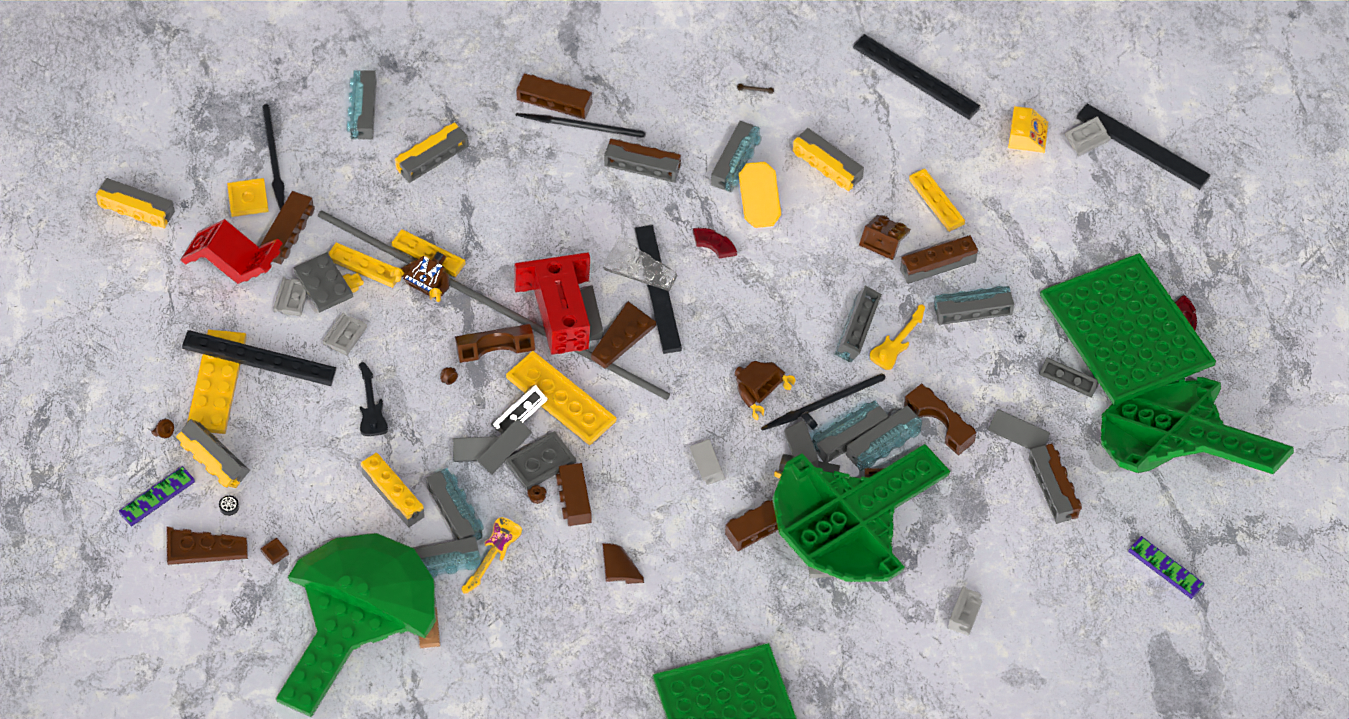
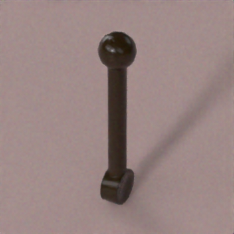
[737,83,774,94]

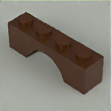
[455,324,535,363]
[904,383,977,456]

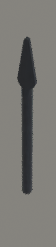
[262,104,284,210]
[516,113,646,138]
[761,374,886,431]

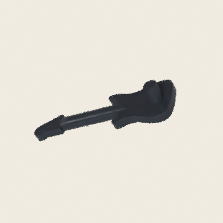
[359,362,388,436]

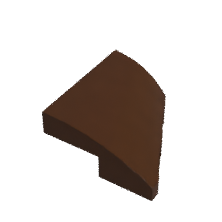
[602,543,644,584]

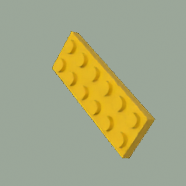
[187,329,247,434]
[506,351,617,446]

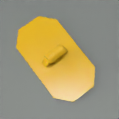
[739,161,781,228]

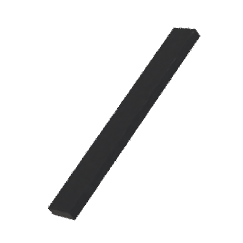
[853,34,980,120]
[1077,103,1211,190]
[634,225,682,354]
[182,330,337,386]

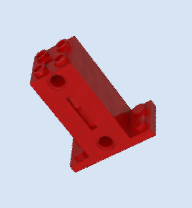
[514,252,590,355]

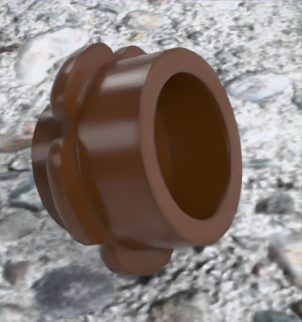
[440,367,458,385]
[527,485,547,504]

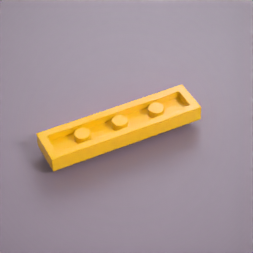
[909,168,965,232]
[392,229,466,277]
[328,242,397,288]

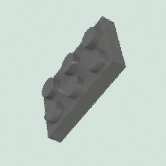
[294,252,353,313]
[505,431,576,491]

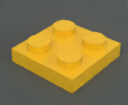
[227,178,269,217]

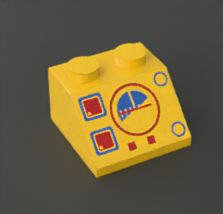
[1008,106,1048,153]

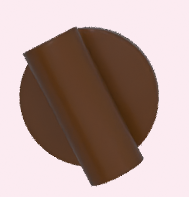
[151,418,174,438]

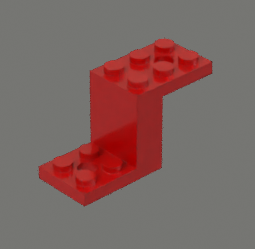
[180,219,283,284]

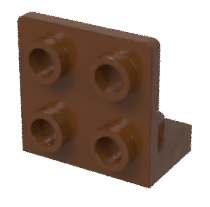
[859,215,911,260]

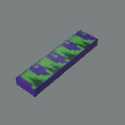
[119,466,195,527]
[1128,536,1205,599]

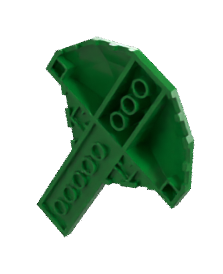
[1101,377,1294,475]
[772,444,951,582]
[276,533,436,717]

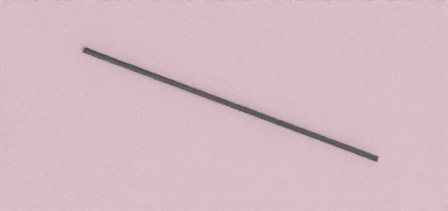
[318,210,670,400]

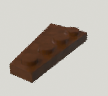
[591,301,656,369]
[167,527,248,565]

